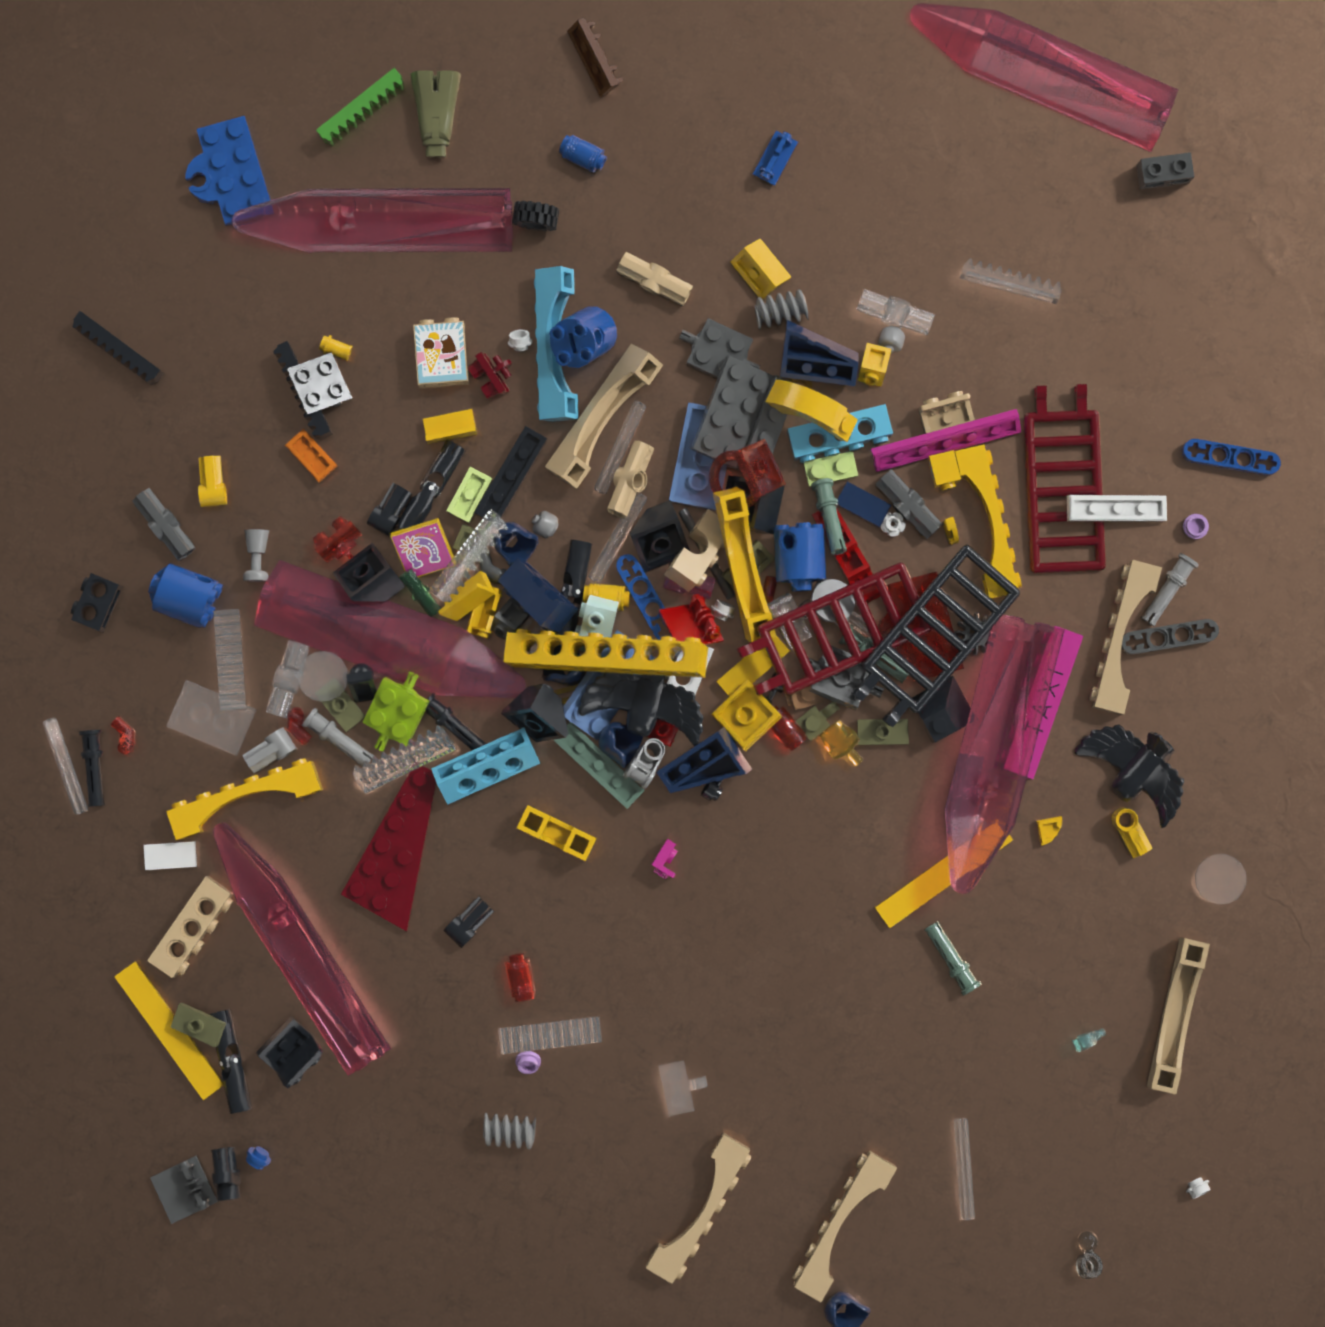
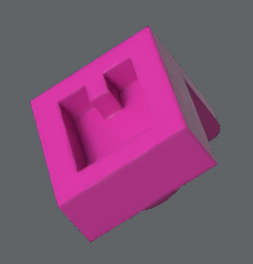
[651,839,678,879]

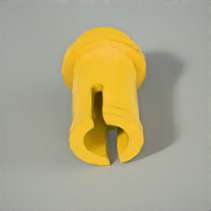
[319,335,353,361]

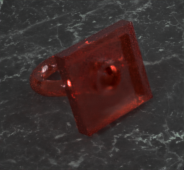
[709,438,786,508]

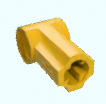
[198,456,227,507]
[1111,807,1153,858]

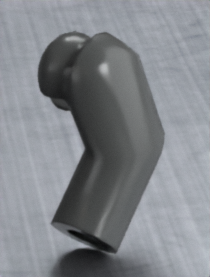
[478,552,507,584]

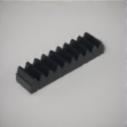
[72,311,164,385]
[273,341,333,439]
[474,426,548,526]

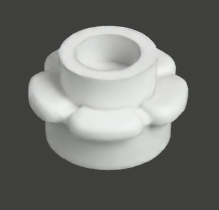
[508,330,533,351]
[880,512,905,537]
[711,600,735,621]
[1186,1177,1211,1199]

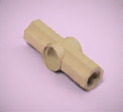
[616,252,693,306]
[606,440,654,519]

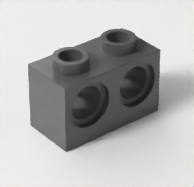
[1137,152,1194,190]

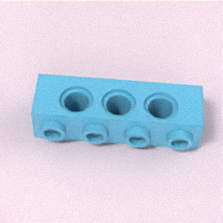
[787,404,893,463]
[431,728,540,805]

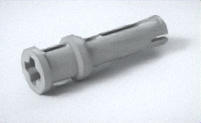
[1141,553,1199,627]
[302,708,374,768]

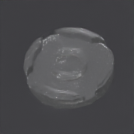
[297,651,348,702]
[1195,854,1247,904]

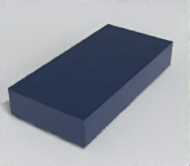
[838,481,891,528]

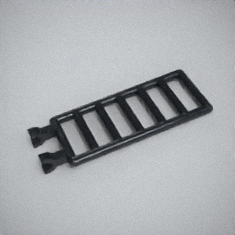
[852,545,1020,727]

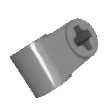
[623,738,665,790]

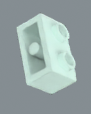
[575,595,619,652]

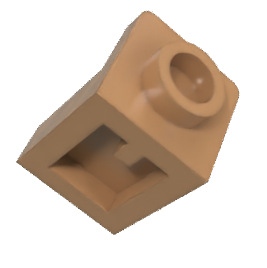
[785,686,824,711]

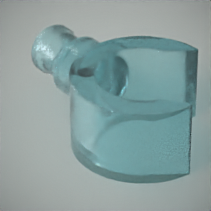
[1072,1028,1106,1052]

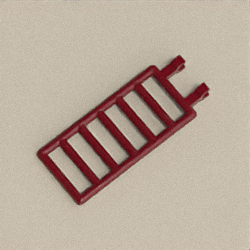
[1024,384,1106,573]
[737,562,932,695]

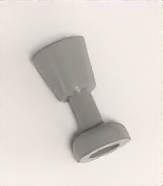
[243,529,269,582]

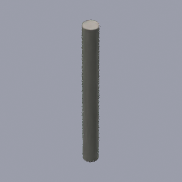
[678,508,736,600]

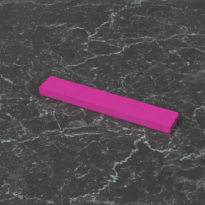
[871,409,1021,472]

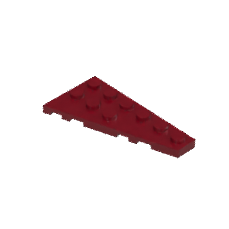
[341,762,437,932]

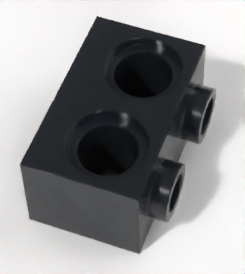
[71,573,123,633]

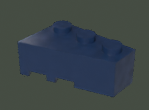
[780,320,859,386]
[498,558,578,632]
[657,727,752,793]

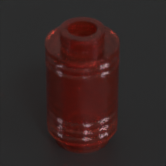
[770,705,807,751]
[505,953,537,1002]

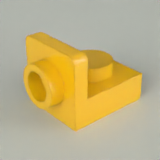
[858,343,891,387]

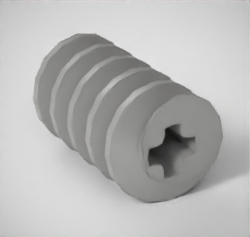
[754,289,809,330]
[483,1113,536,1149]

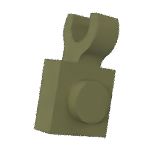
[795,701,840,741]

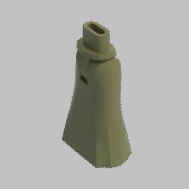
[410,71,461,158]

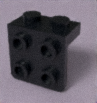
[256,1016,323,1088]

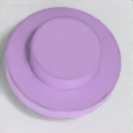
[1183,514,1209,539]
[515,1051,541,1074]

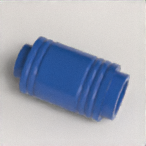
[559,135,607,173]

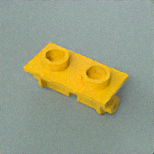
[466,587,502,639]

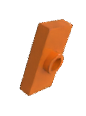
[285,428,338,483]

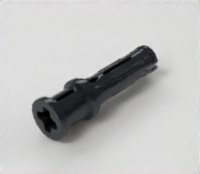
[425,692,488,750]
[79,729,105,807]

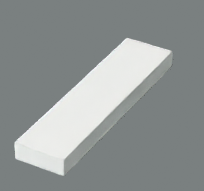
[1067,495,1167,521]

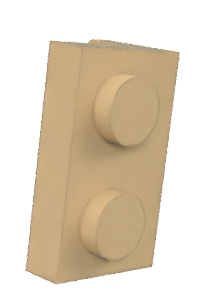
[919,391,975,434]

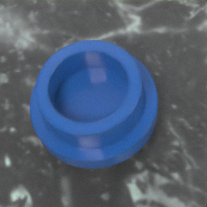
[246,1146,271,1170]

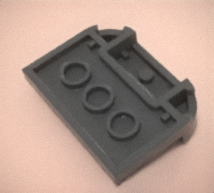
[691,355,787,471]

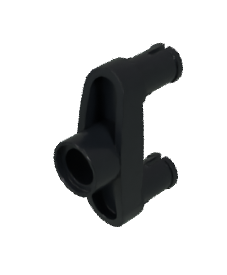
[211,1147,241,1201]

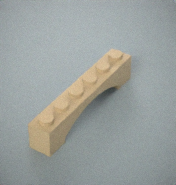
[545,344,663,489]
[1089,560,1162,715]
[1147,937,1210,1094]
[646,1133,752,1284]
[792,1151,897,1302]

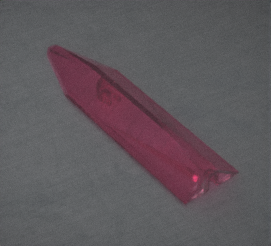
[910,3,1179,152]
[232,188,513,253]
[254,560,526,698]
[945,615,1065,894]
[213,822,391,1076]

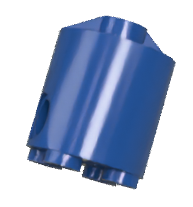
[549,306,617,368]
[773,523,826,592]
[148,563,223,628]

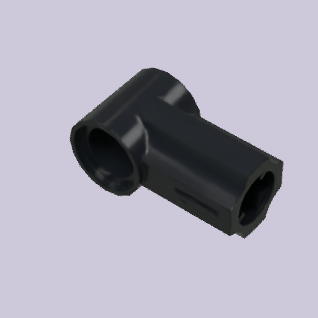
[367,483,412,537]
[443,897,494,948]

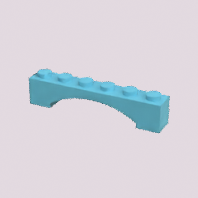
[534,266,578,422]

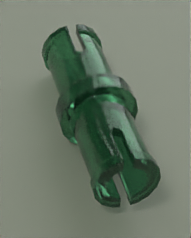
[399,568,441,618]

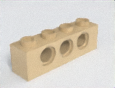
[147,876,234,978]

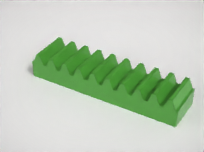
[316,67,404,147]

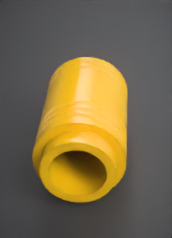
[583,583,630,611]

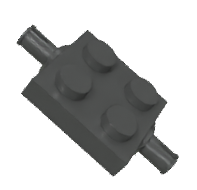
[679,318,761,379]
[800,645,884,710]

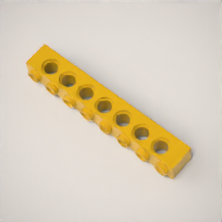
[503,629,708,678]

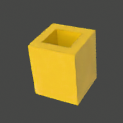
[927,450,961,491]

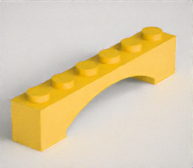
[954,444,1022,599]
[713,487,776,642]
[166,758,323,840]

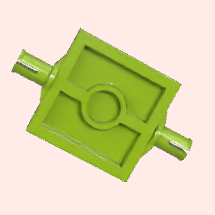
[362,671,429,751]

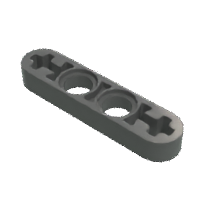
[1121,619,1219,655]

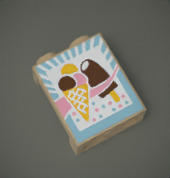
[413,317,470,388]

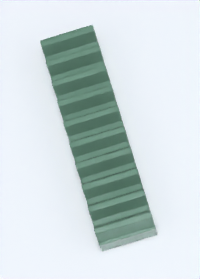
[554,722,645,809]

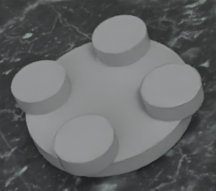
[811,579,855,625]

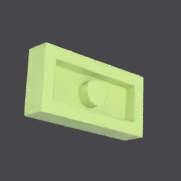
[803,451,858,487]
[447,467,493,523]

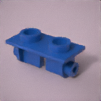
[753,130,798,186]

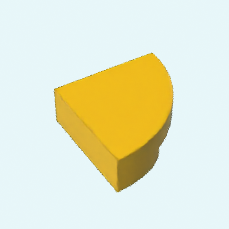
[942,517,959,546]
[1036,816,1062,846]

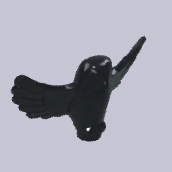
[579,672,704,746]
[1075,724,1184,828]

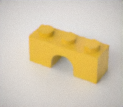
[517,805,597,861]

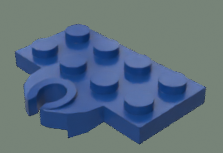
[185,115,274,226]

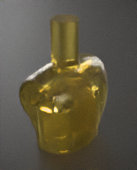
[820,720,863,766]

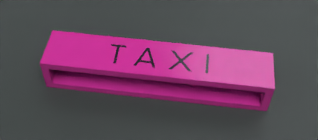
[1000,626,1083,780]

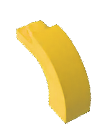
[765,380,858,442]

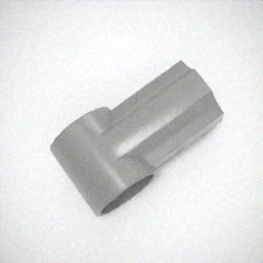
[242,727,297,773]

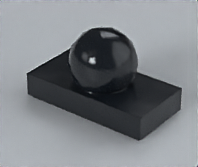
[346,663,378,703]

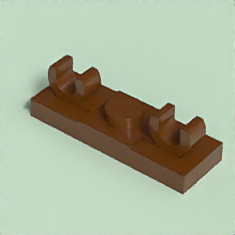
[567,18,623,97]

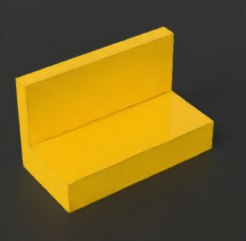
[730,239,791,300]
[423,409,477,445]
[439,571,495,621]

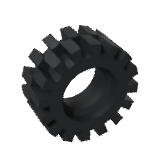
[512,201,559,231]

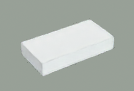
[144,841,197,870]

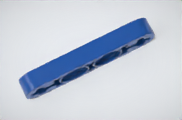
[1182,439,1281,476]
[616,554,671,640]

